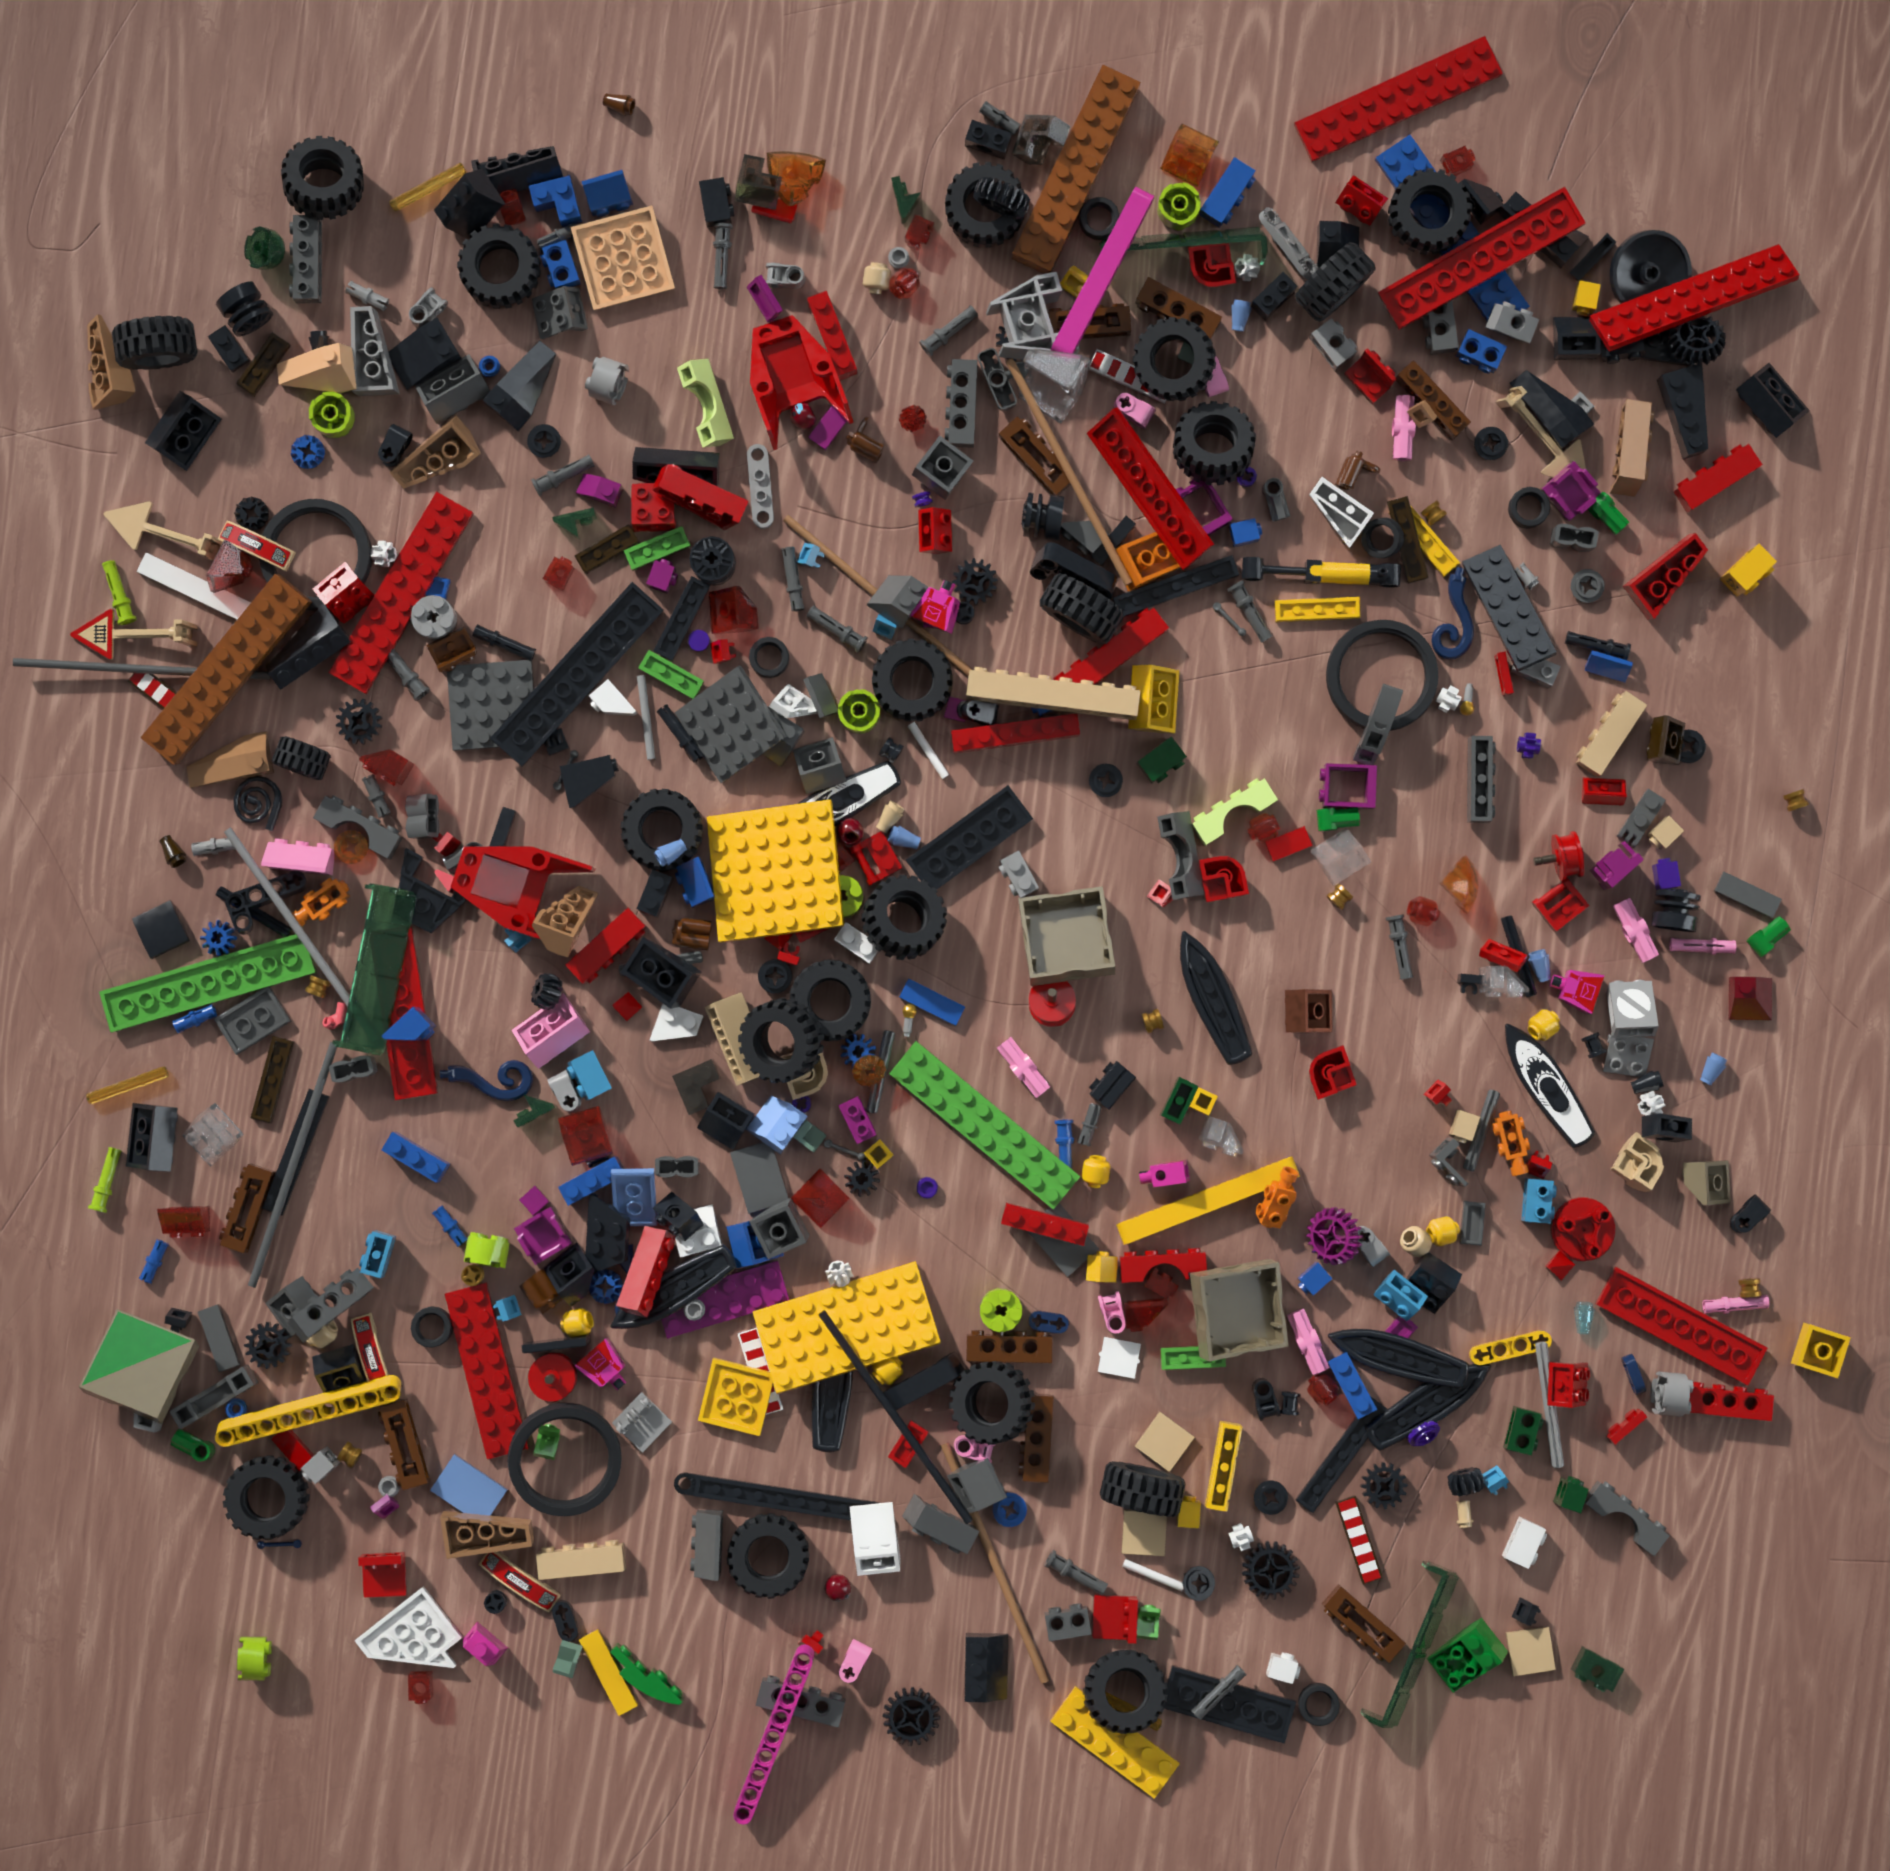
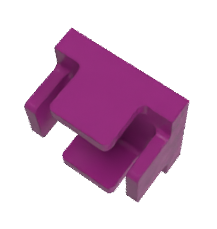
[1541,461,1601,521]
[1589,841,1644,890]
[514,1207,572,1265]

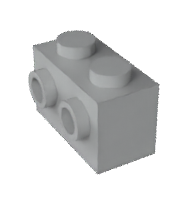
[999,851,1039,898]

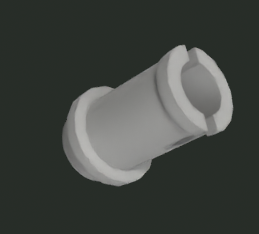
[1514,562,1540,590]

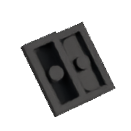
[132,900,190,960]

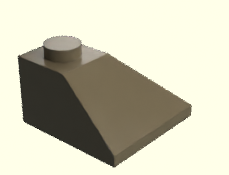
[1682,1160,1731,1205]

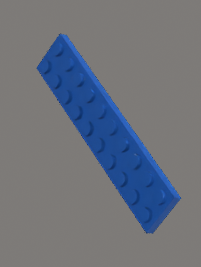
[1375,135,1530,322]

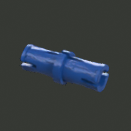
[172,1004,218,1033]
[432,1205,468,1247]
[139,1239,169,1284]

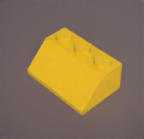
[1128,665,1179,733]

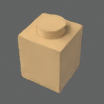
[1647,816,1684,850]
[1449,1110,1480,1144]

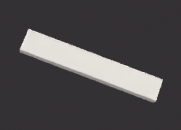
[137,553,251,619]

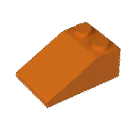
[1116,532,1181,592]

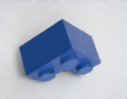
[529,175,582,227]

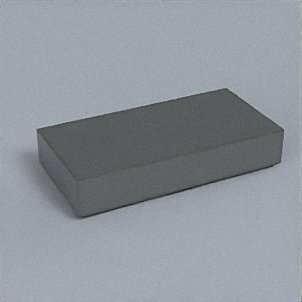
[803,673,838,718]
[1460,1201,1486,1246]

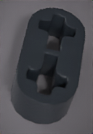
[552,1600,579,1642]

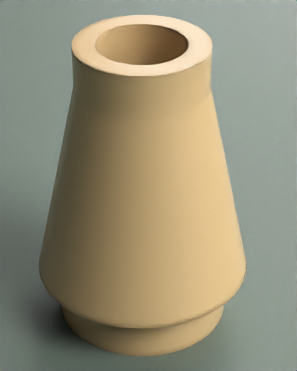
[876,800,905,833]

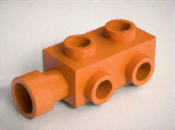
[292,878,351,927]
[1492,1110,1530,1176]
[1256,1166,1299,1229]

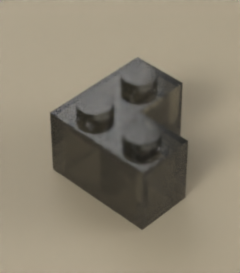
[1012,115,1071,165]
[735,154,782,210]
[672,1059,721,1115]

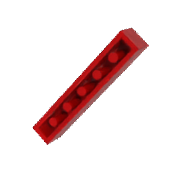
[1053,608,1169,685]
[951,713,1080,754]

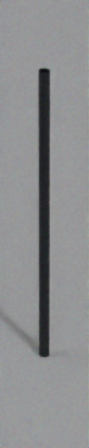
[818,1310,973,1524]

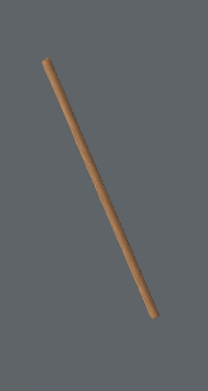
[1006,358,1132,586]
[783,515,973,677]
[941,1443,1049,1684]

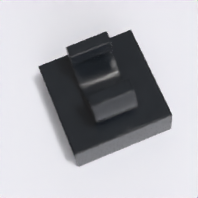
[544,728,570,756]
[1457,973,1482,995]
[164,1308,192,1333]
[1512,1597,1541,1626]

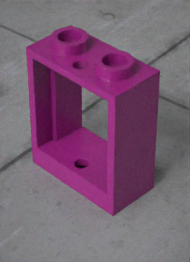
[1176,480,1232,536]
[1319,763,1377,809]
[838,1096,877,1144]

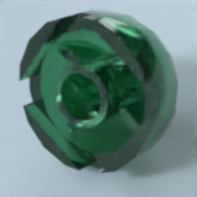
[244,226,285,270]

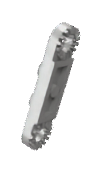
[1259,207,1318,279]
[747,444,774,529]

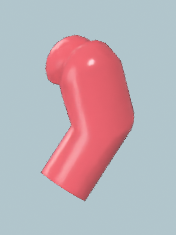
[323,1002,348,1030]

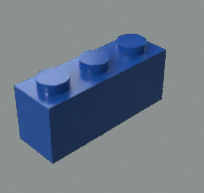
[1199,157,1256,228]
[381,1131,450,1183]
[558,1156,624,1206]
[1328,1352,1377,1419]

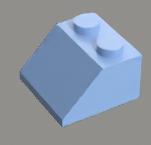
[746,1095,807,1154]

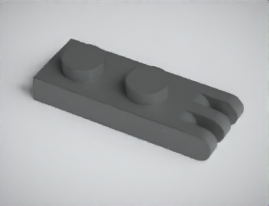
[1616,789,1666,848]

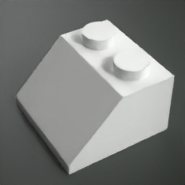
[675,1204,723,1257]

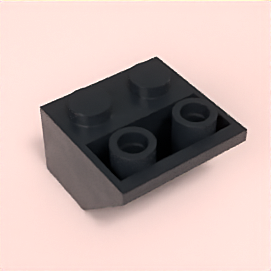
[1553,317,1601,360]
[697,1092,755,1150]
[1406,1252,1462,1314]

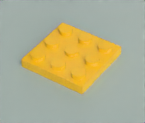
[698,1358,773,1436]

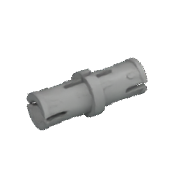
[345,281,389,311]
[191,838,236,856]

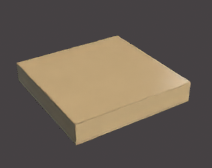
[1135,1411,1195,1472]
[1122,1510,1167,1556]
[1505,1626,1556,1676]

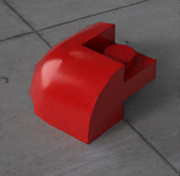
[1188,240,1236,287]
[1199,856,1249,903]
[1309,1045,1357,1100]

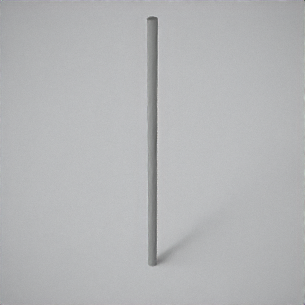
[224,827,379,1042]

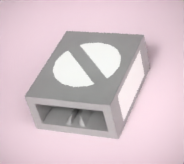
[1606,980,1659,1038]

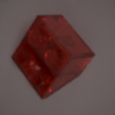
[359,749,415,786]

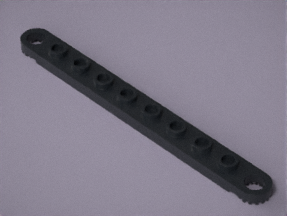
[674,1472,880,1520]

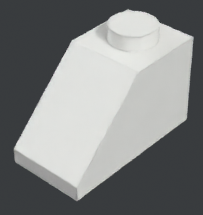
[589,679,637,716]

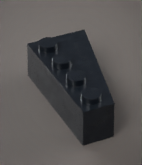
[1657,364,1708,460]

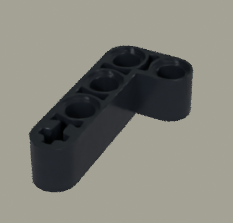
[1030,542,1117,599]
[225,871,307,935]
[883,1351,965,1410]

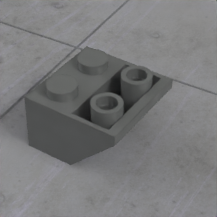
[947,1458,1007,1513]

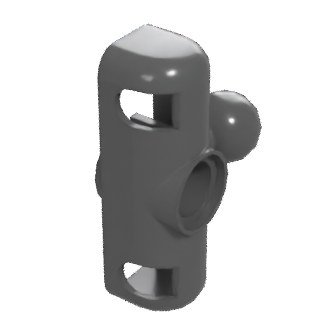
[978,348,1029,411]

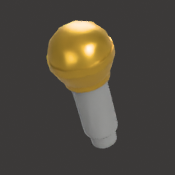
[1460,683,1475,716]
[902,1004,917,1037]

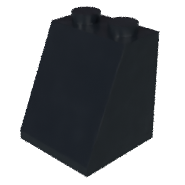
[559,755,619,808]

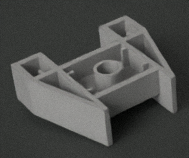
[986,272,1080,363]

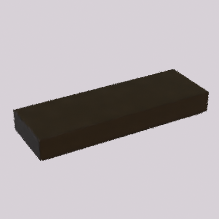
[236,332,291,397]
[575,524,640,575]

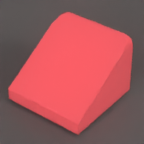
[434,869,454,893]

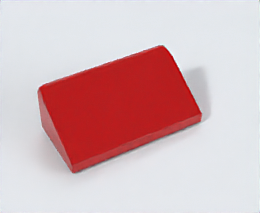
[751,193,798,223]
[1582,777,1627,806]
[271,1429,315,1471]

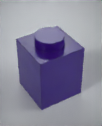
[1652,858,1681,890]

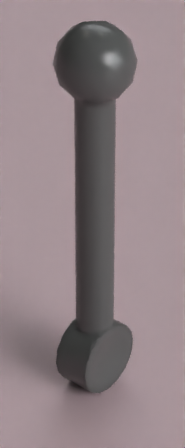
[1213,602,1246,636]
[553,750,578,790]
[824,1139,866,1161]

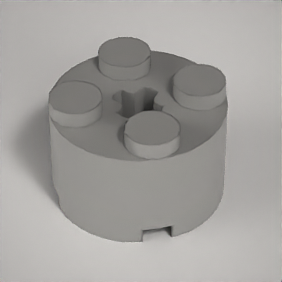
[585,357,629,405]
[411,595,457,641]
[1650,1371,1693,1417]

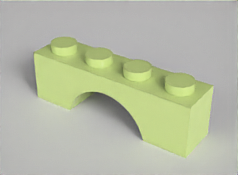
[677,359,734,448]
[1192,778,1278,846]

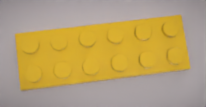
[1050,1686,1180,1799]

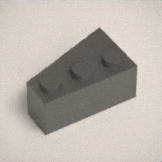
[902,1494,980,1554]

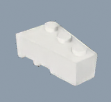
[1309,477,1374,548]

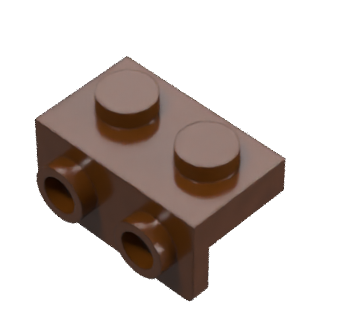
[426,626,477,672]

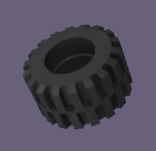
[272,736,331,780]

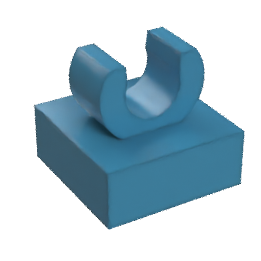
[797,543,825,568]
[872,614,897,640]
[504,928,532,953]
[493,1295,522,1321]
[1482,1465,1509,1495]

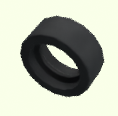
[1079,197,1119,240]
[1508,487,1550,529]
[1361,517,1404,559]
[749,637,790,678]
[410,1306,453,1348]
[1298,1683,1340,1726]

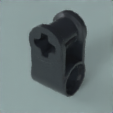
[378,424,413,467]
[957,700,999,726]
[1730,1194,1771,1233]
[1252,1378,1281,1421]

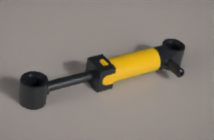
[1242,557,1401,588]

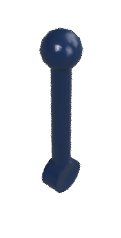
[257,1539,302,1549]

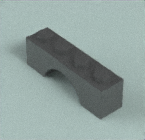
[313,795,403,860]
[1157,811,1205,900]
[169,1365,259,1430]
[1585,1481,1670,1556]

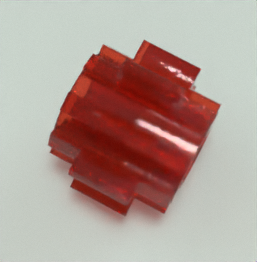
[899,405,927,433]

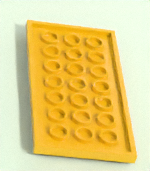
[753,1261,941,1394]

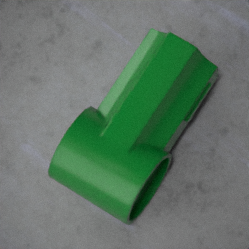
[1588,492,1630,535]
[1316,808,1360,831]
[1746,916,1791,958]
[170,1429,216,1462]

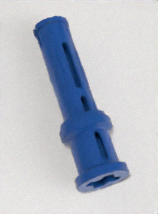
[1054,1119,1074,1169]

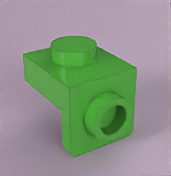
[533,1424,560,1460]
[1137,1605,1161,1640]

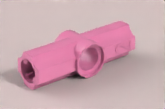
[1392,395,1416,461]
[1613,898,1659,963]
[997,1037,1050,1098]
[1287,1308,1330,1375]

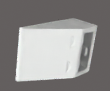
[850,1502,901,1576]

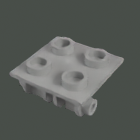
[1603,1033,1654,1077]
[612,1392,672,1453]

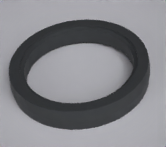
[259,499,372,611]
[1326,620,1439,731]
[507,1403,622,1517]

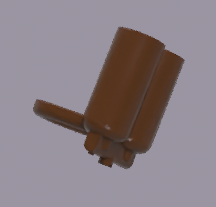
[846,416,884,463]
[1335,451,1381,490]
[672,918,712,950]
[519,1268,562,1314]

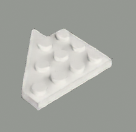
[355,1586,463,1668]

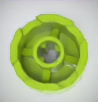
[1157,182,1201,231]
[309,392,355,438]
[838,689,880,734]
[839,875,864,918]
[464,1232,510,1269]
[980,1288,1022,1332]
[237,1637,272,1681]

